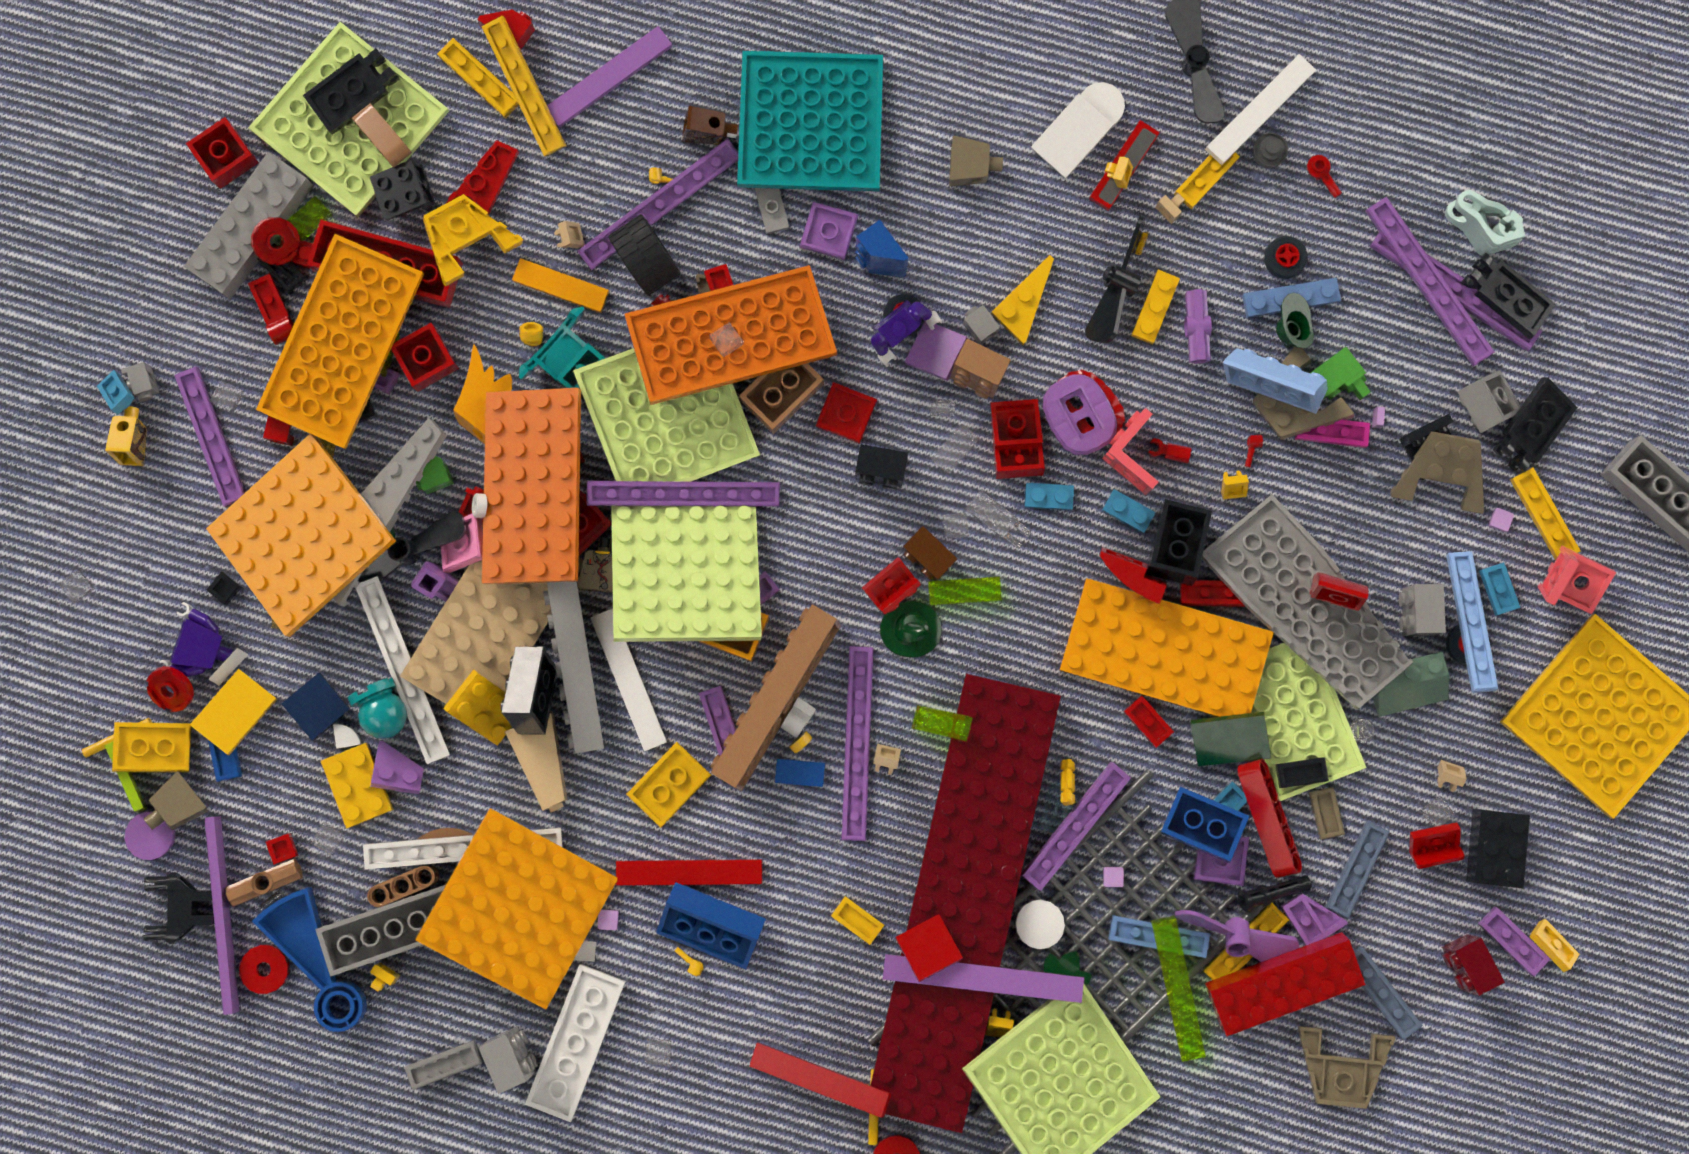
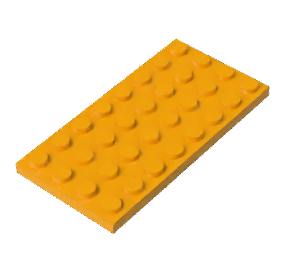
[256,234,424,449]
[1059,578,1274,717]

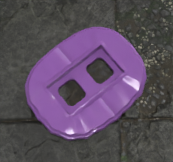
[1042,374,1117,455]

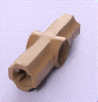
[225,859,303,907]

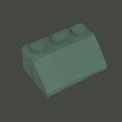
[1373,651,1449,717]

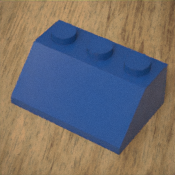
[855,220,909,278]

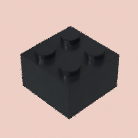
[855,444,908,490]

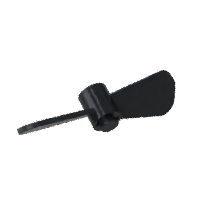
[1165,0,1224,124]
[1085,215,1145,343]
[352,511,466,592]

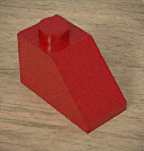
[477,9,535,50]

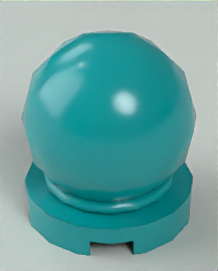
[348,678,407,739]

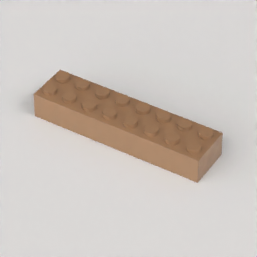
[710,604,841,791]

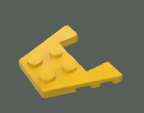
[423,194,523,286]

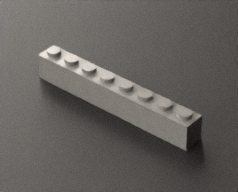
[543,582,604,754]

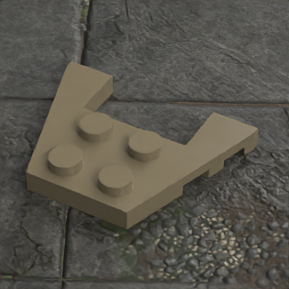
[1253,346,1354,440]
[1390,431,1484,514]
[1298,1026,1395,1109]

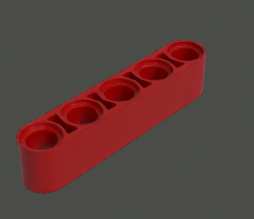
[1238,759,1302,878]

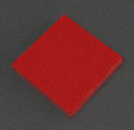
[815,382,877,444]
[895,914,963,982]

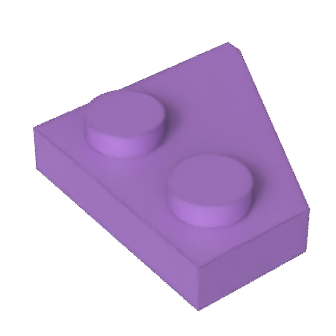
[370,740,424,794]
[1281,893,1348,946]

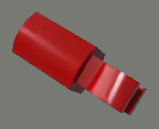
[1147,438,1192,463]

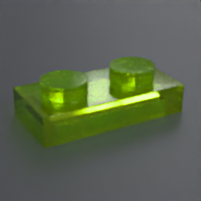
[287,196,333,241]

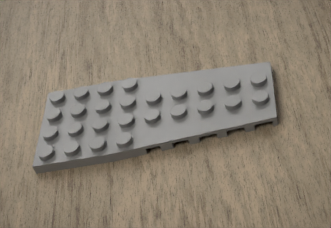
[1202,494,1413,710]

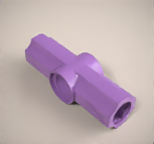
[1184,289,1212,364]

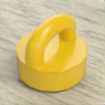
[519,322,543,346]

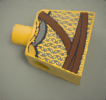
[105,406,147,466]

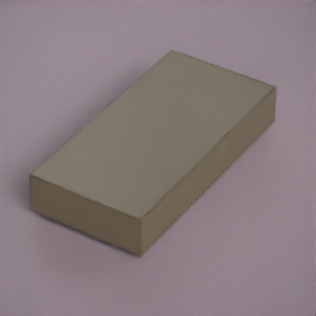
[1308,787,1345,840]

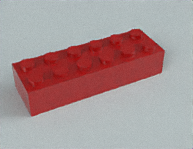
[307,219,463,308]
[1205,932,1366,1036]

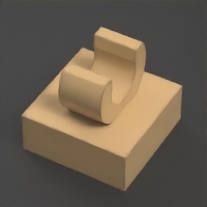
[1155,193,1184,224]
[554,221,585,249]
[873,744,901,775]
[1437,760,1467,792]

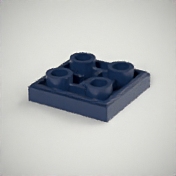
[281,673,351,741]

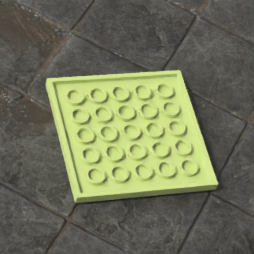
[248,22,449,217]
[573,348,760,481]
[611,506,762,642]
[962,984,1160,1154]

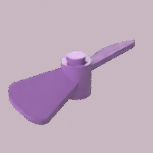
[1175,910,1300,962]

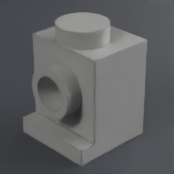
[121,362,160,402]

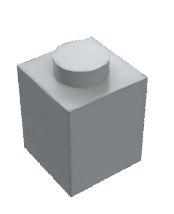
[963,305,1000,345]

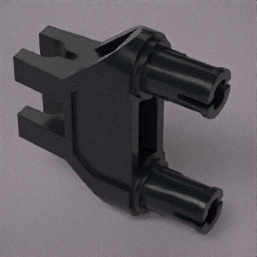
[143,872,215,944]

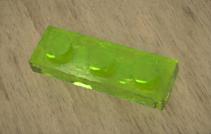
[928,576,1002,606]
[911,705,972,741]

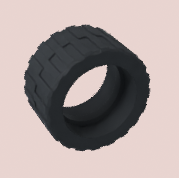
[608,214,681,296]

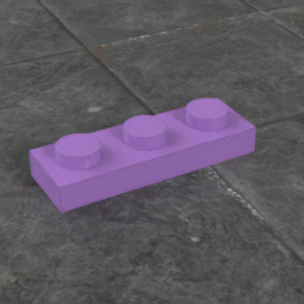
[1478,907,1550,977]

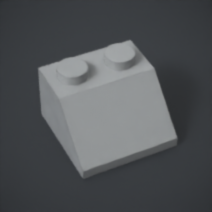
[1457,370,1521,433]

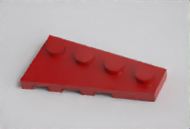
[445,140,519,215]

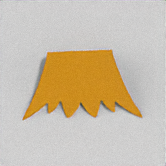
[453,344,512,444]

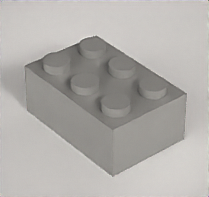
[478,1026,538,1094]

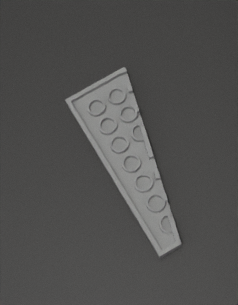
[333,418,447,607]

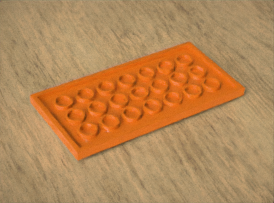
[624,265,837,405]
[482,388,581,584]

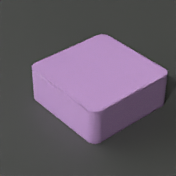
[1372,407,1385,428]
[1488,508,1514,532]
[1103,867,1124,887]
[598,909,619,930]

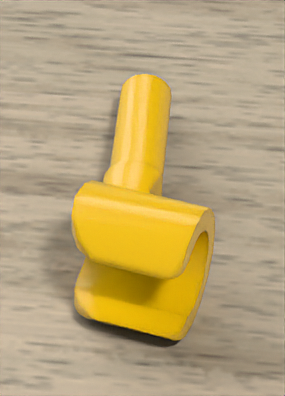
[649,167,673,184]
[675,947,704,976]

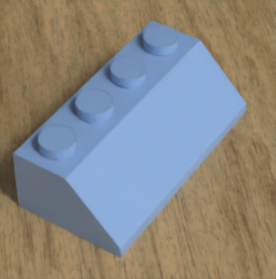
[1223,348,1328,414]

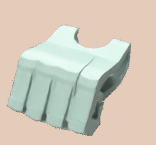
[1445,190,1525,256]

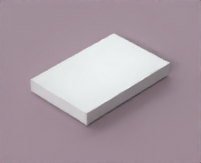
[1031,94,1114,179]

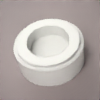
[472,493,487,518]

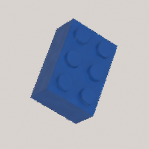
[1161,786,1249,863]

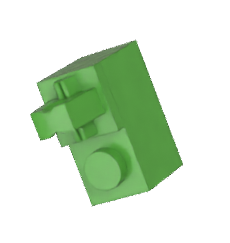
[1310,347,1370,400]

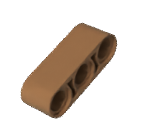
[352,103,412,168]
[367,865,439,907]

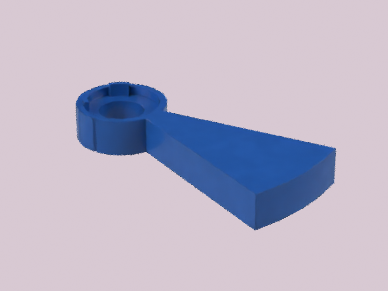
[252,887,367,1032]

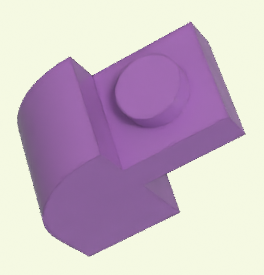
[411,561,459,602]

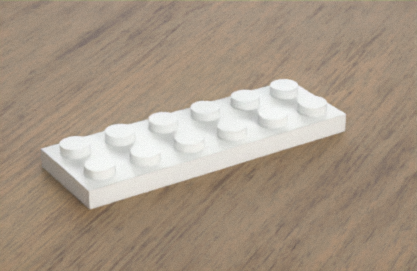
[525,964,626,1122]

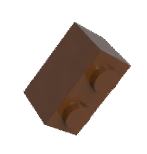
[902,526,958,582]

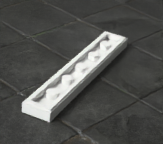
[1205,54,1316,165]
[591,608,667,751]

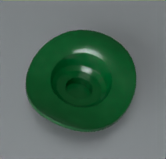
[880,601,942,658]

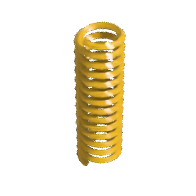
[1135,232,1149,255]

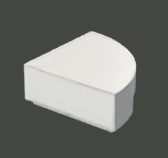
[333,724,362,749]

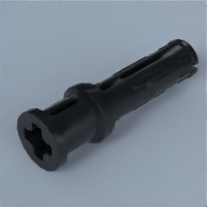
[1238,875,1312,912]

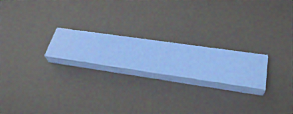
[1446,551,1498,693]

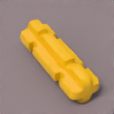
[1060,759,1075,806]

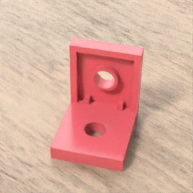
[1102,408,1159,496]
[1538,546,1616,614]

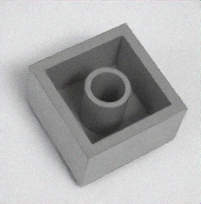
[1398,584,1446,636]

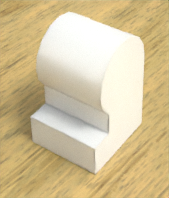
[781,697,816,738]

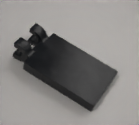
[303,48,400,135]
[1461,253,1555,340]
[1493,377,1578,472]

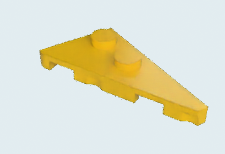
[991,255,1054,345]

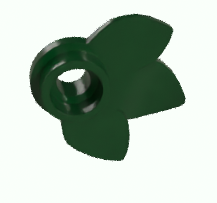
[1043,951,1092,986]

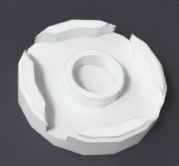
[1081,82,1125,126]
[1015,899,1065,949]

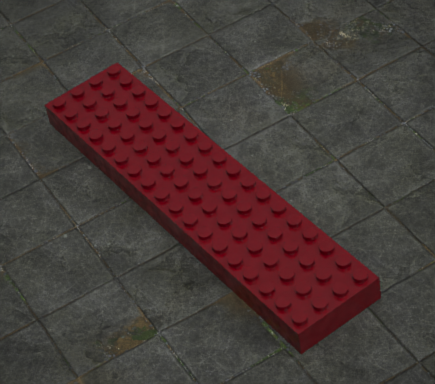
[871,673,1061,1133]

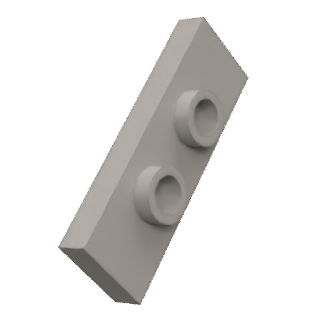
[755,188,789,235]
[404,1040,483,1091]

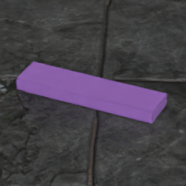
[699,685,752,785]

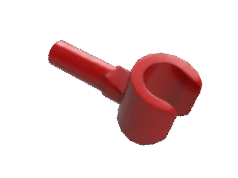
[1245,435,1263,468]

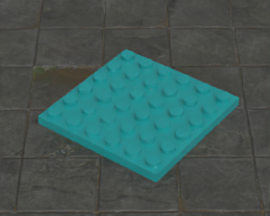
[737,51,883,192]

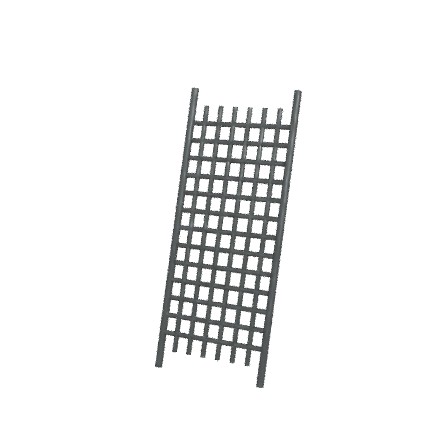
[867,769,1265,1154]

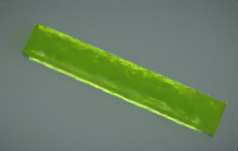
[1151,915,1206,1062]

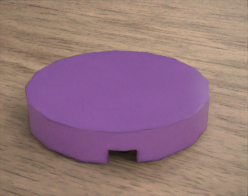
[125,812,176,860]

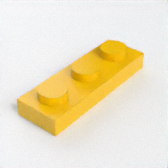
[1174,152,1240,210]
[1131,270,1180,345]

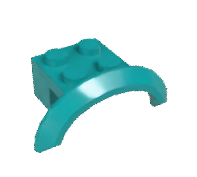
[519,307,605,389]

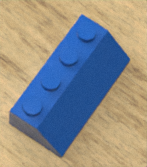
[656,882,766,970]

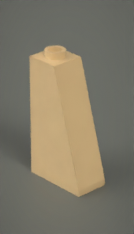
[505,711,568,813]

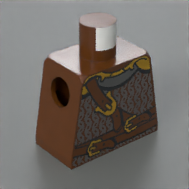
[682,106,738,145]

